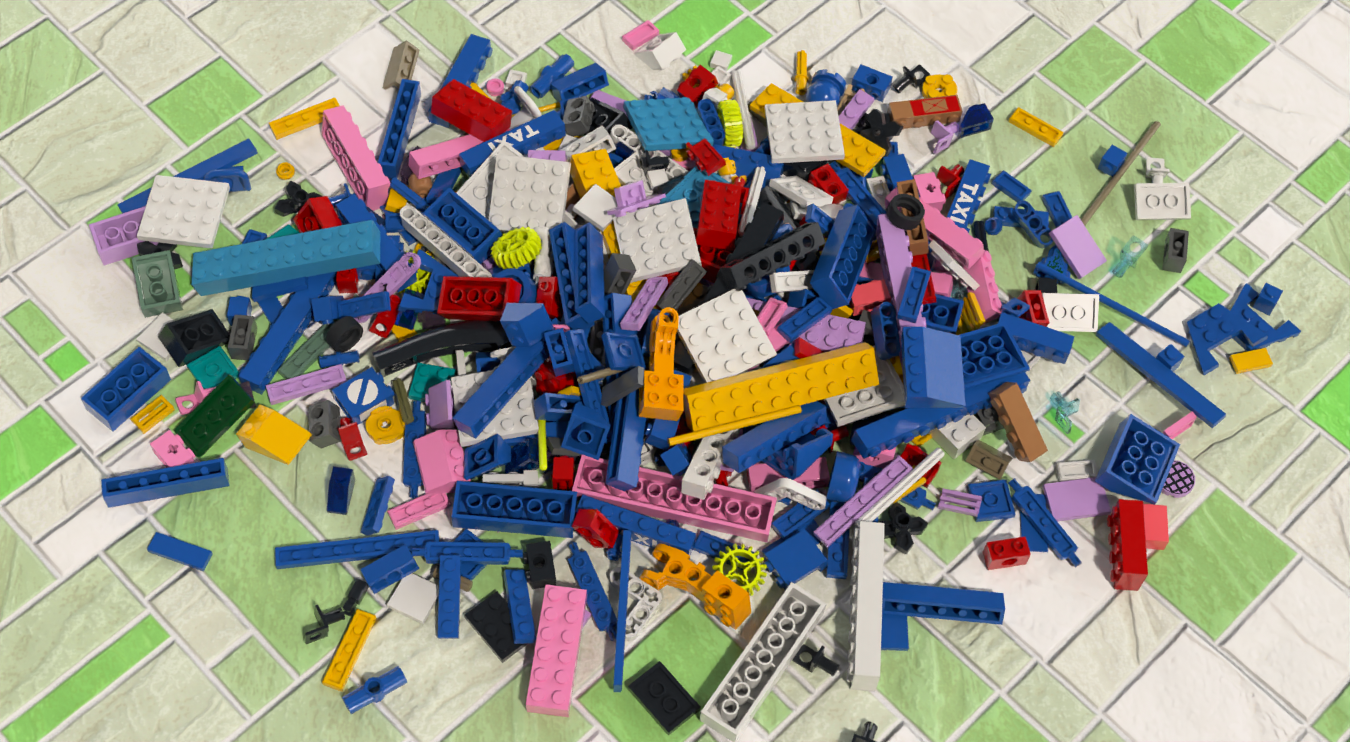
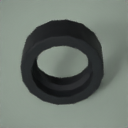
[886,194,925,230]
[326,316,363,353]

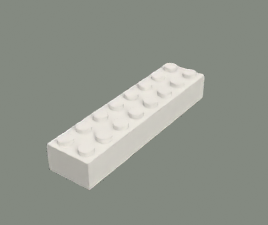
[847,521,884,692]
[700,582,826,742]

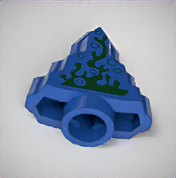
[1033,244,1071,284]

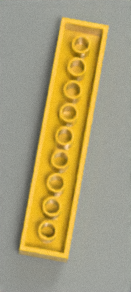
[570,149,665,310]
[683,342,879,432]

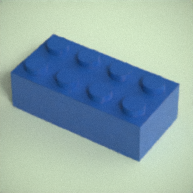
[423,187,503,264]
[81,347,171,432]

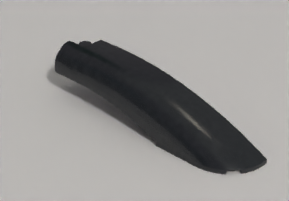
[372,319,561,377]

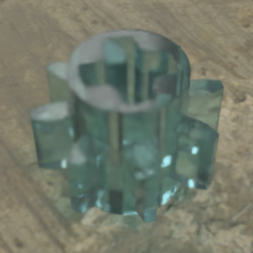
[950,282,968,300]

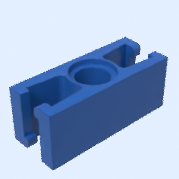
[360,544,420,594]

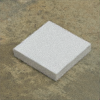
[573,184,618,231]
[136,312,175,362]
[387,573,439,624]

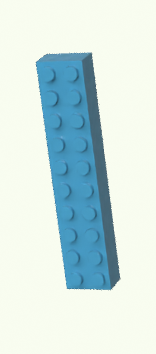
[191,220,380,296]

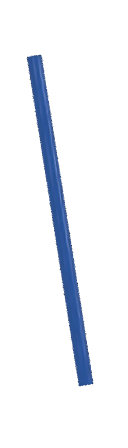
[1035,262,1190,347]

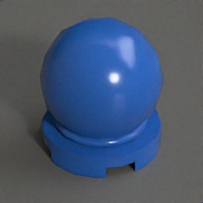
[806,69,846,107]

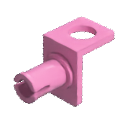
[175,381,217,415]

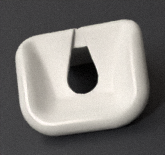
[509,86,542,130]

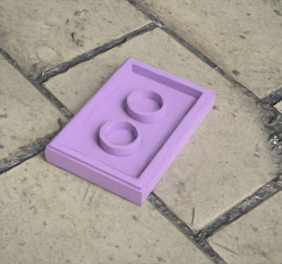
[1049,215,1107,279]
[1043,477,1111,522]

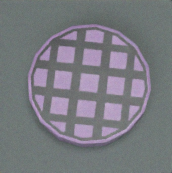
[1161,460,1195,498]

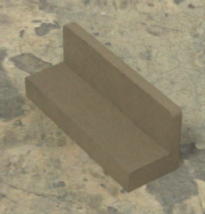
[382,40,420,90]

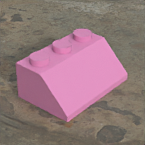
[413,430,471,494]

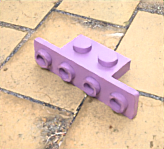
[607,180,666,217]

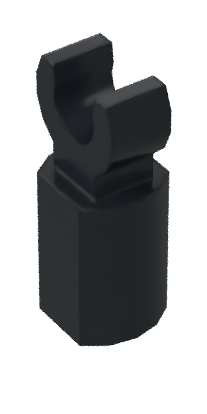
[342,579,369,617]

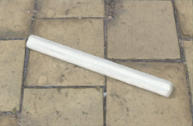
[732,70,756,150]
[738,166,766,238]
[854,448,945,528]

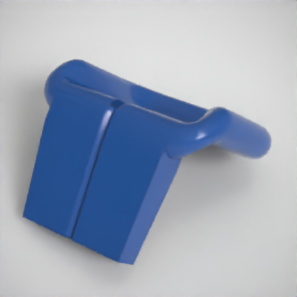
[204,166,252,192]

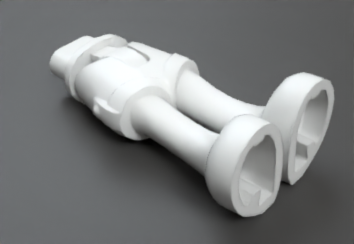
[533,227,555,288]

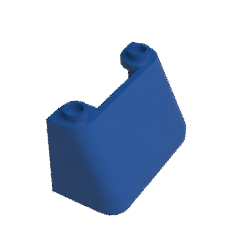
[743,422,833,480]

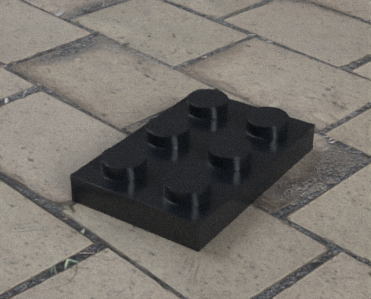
[464,591,529,663]
[628,661,701,736]

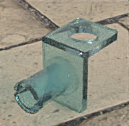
[1112,236,1148,278]
[1050,391,1080,434]

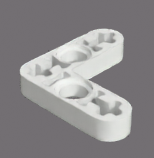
[754,478,827,510]
[610,568,662,641]

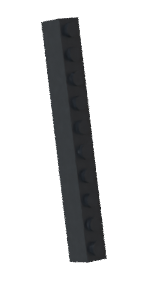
[674,202,784,376]

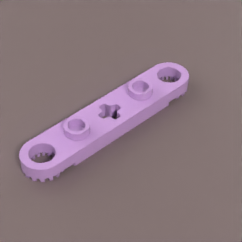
[354,252,421,323]

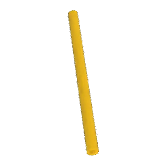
[668,405,802,446]

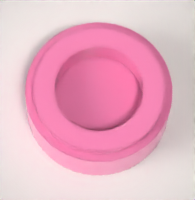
[486,79,504,96]

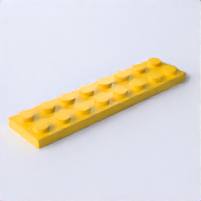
[750,83,886,177]

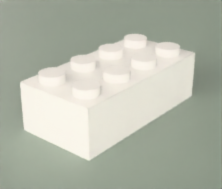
[903,407,986,459]

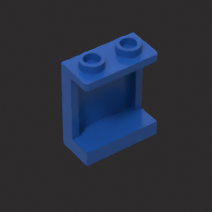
[763,529,828,591]

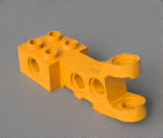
[639,307,683,421]
[639,543,751,630]

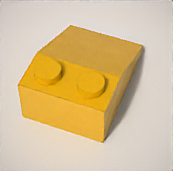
[236,405,312,465]

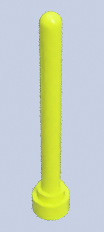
[535,398,547,471]

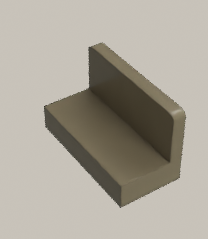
[965,440,1013,479]

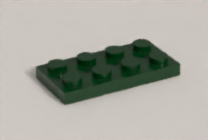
[174,375,255,458]

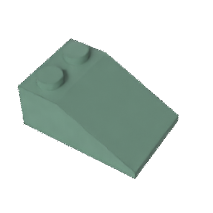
[132,250,183,318]

